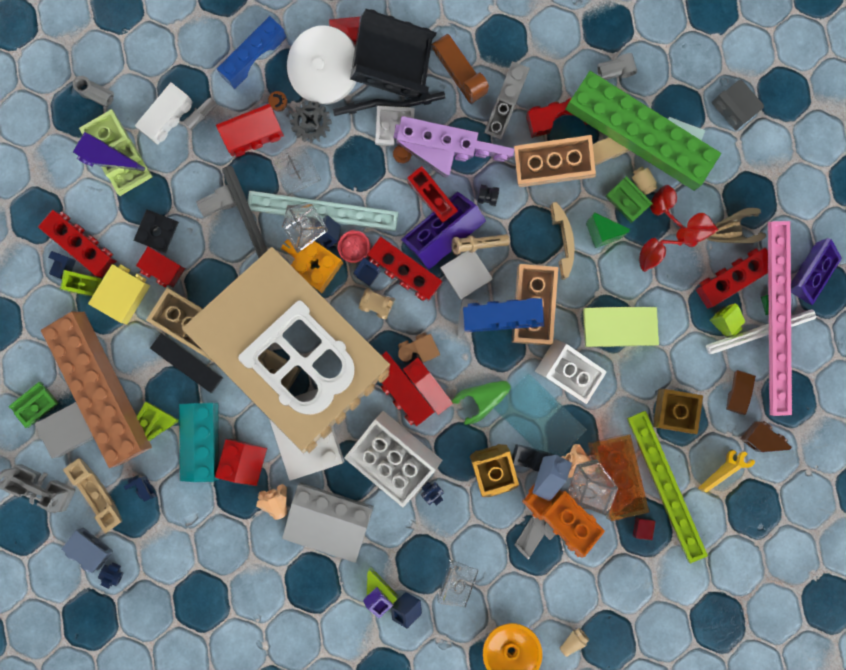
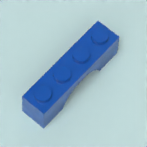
[217,16,287,89]

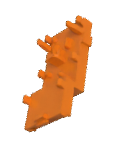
[522,484,605,558]

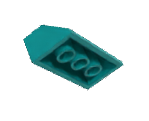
[179,403,219,482]

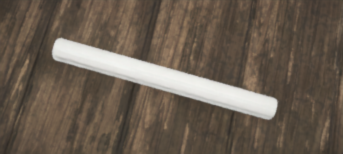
[706,309,816,354]

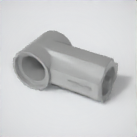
[597,53,637,80]
[73,76,114,107]
[196,185,236,217]

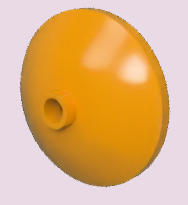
[483,623,542,670]

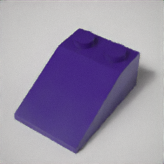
[73,132,146,171]

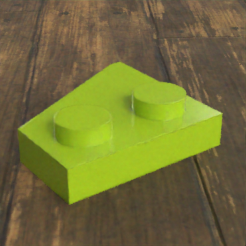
[137,402,179,441]

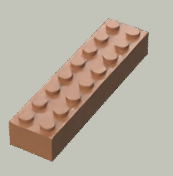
[41,311,152,468]

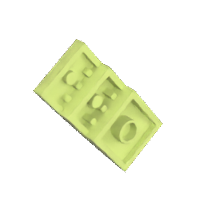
[79,109,152,196]
[583,307,659,347]

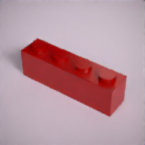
[380,351,435,426]

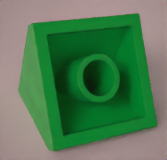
[586,212,630,248]

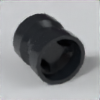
[477,184,500,206]

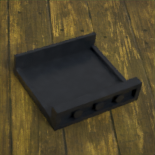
[350,9,437,101]

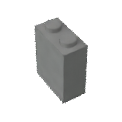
[35,402,94,458]

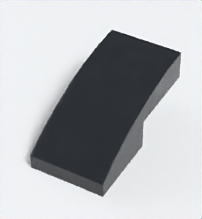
[512,444,554,472]

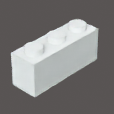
[135,82,193,145]

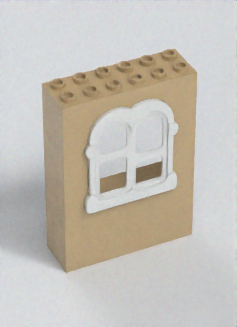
[182,247,390,454]

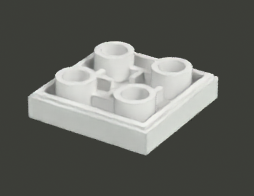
[440,251,493,300]

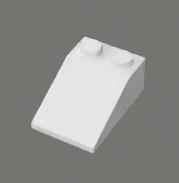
[535,339,607,404]

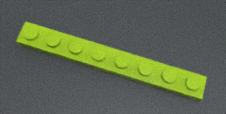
[627,411,708,564]

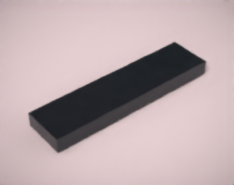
[150,333,223,393]

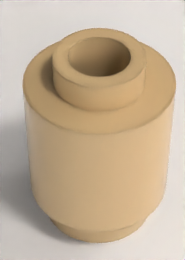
[631,166,658,196]

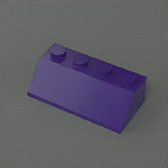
[401,192,486,270]

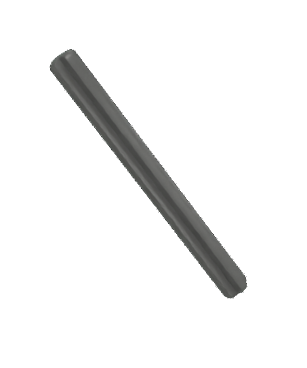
[222,166,268,258]

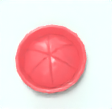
[337,230,370,263]

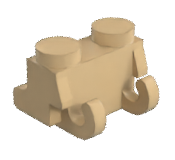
[359,287,395,319]

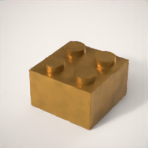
[653,389,703,434]

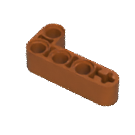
[431,34,489,104]

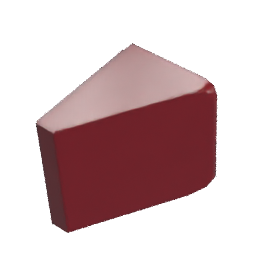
[633,517,656,540]

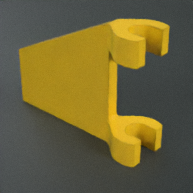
[698,450,755,493]

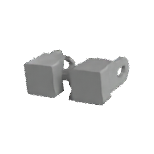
[0,464,76,513]

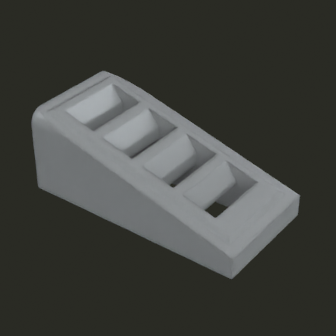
[456,298,478,338]

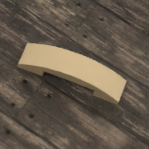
[550,202,575,280]
[63,458,122,533]

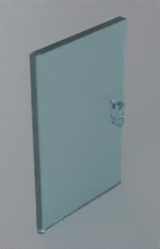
[494,373,587,457]

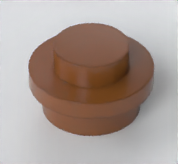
[393,145,412,164]

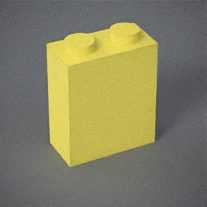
[88,264,151,325]

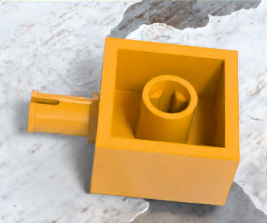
[281,238,343,294]

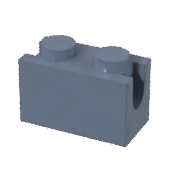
[61,528,113,573]

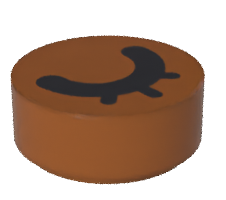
[268,91,288,112]

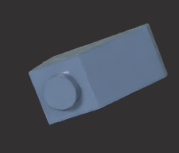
[532,455,572,501]

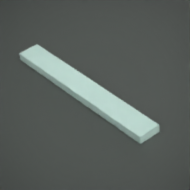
[247,191,399,232]

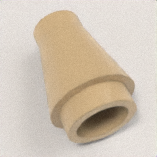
[559,628,589,657]

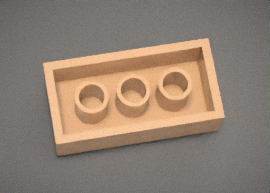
[514,135,596,187]
[512,264,558,346]

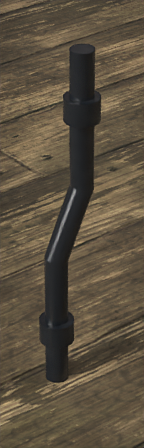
[333,91,446,116]

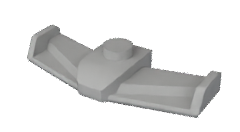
[515,492,584,560]

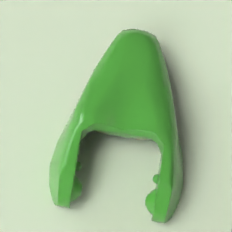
[452,381,511,425]

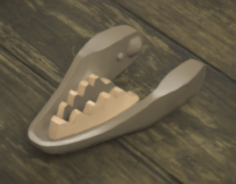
[706,208,767,243]

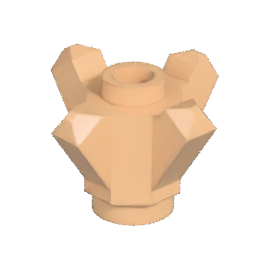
[562,444,594,478]
[256,484,288,520]

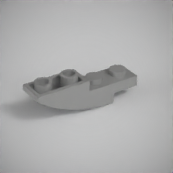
[484,61,530,140]

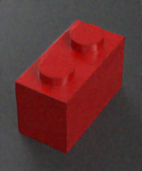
[136,247,186,288]

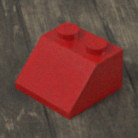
[215,438,268,486]

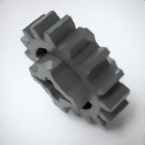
[290,101,332,143]

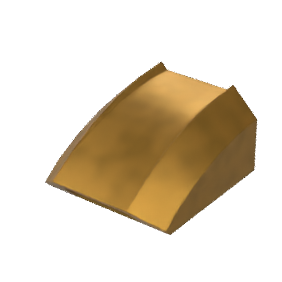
[470,444,519,497]

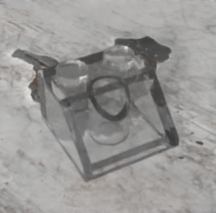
[568,459,618,515]

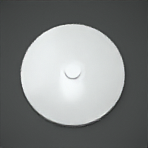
[287,26,356,104]

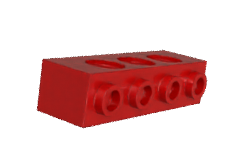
[38,210,117,278]
[367,236,443,302]
[695,247,768,309]

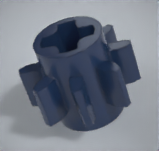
[420,482,444,506]
[98,562,124,589]

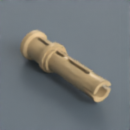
[452,234,510,255]

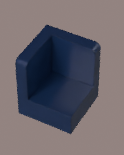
[311,215,341,249]
[48,251,76,279]
[353,258,381,287]
[391,592,422,629]

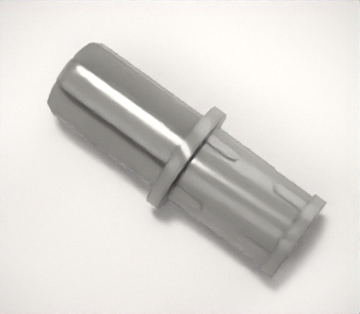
[183,98,217,131]

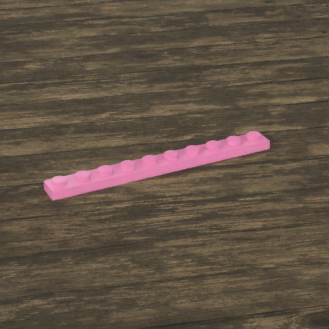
[768,221,792,416]

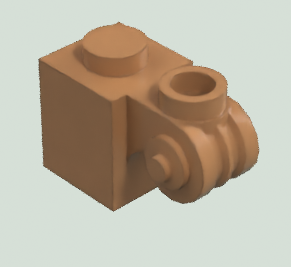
[398,332,440,363]

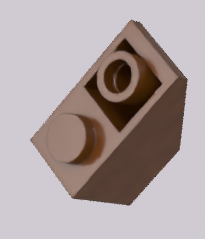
[741,421,792,452]

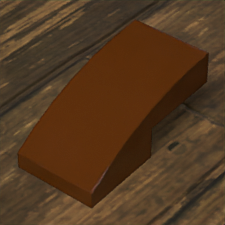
[726,370,756,415]

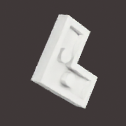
[375,106,415,146]

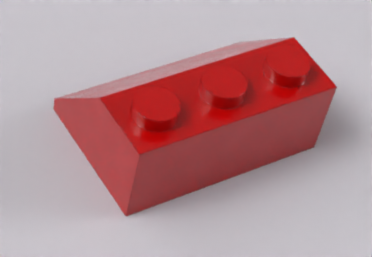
[216,103,284,157]

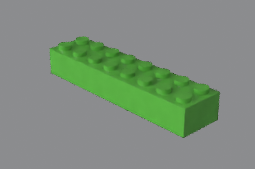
[565,71,722,191]

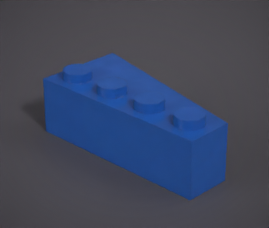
[463,298,545,332]

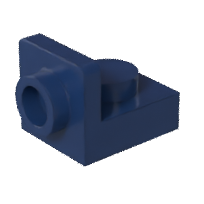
[123,475,157,502]

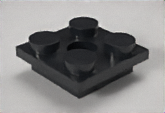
[133,209,179,253]

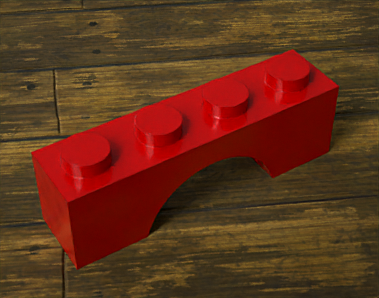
[526,98,588,138]

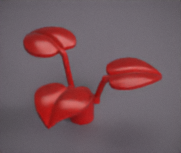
[639,185,719,272]

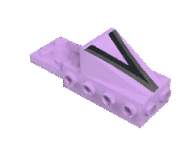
[393,116,514,178]

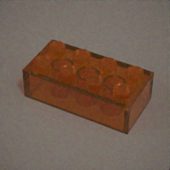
[588,434,649,521]

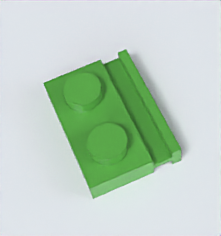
[605,176,653,223]
[8,382,59,428]

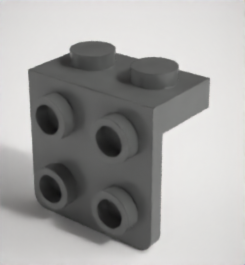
[712,80,764,131]

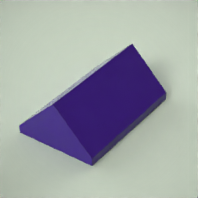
[791,238,842,305]

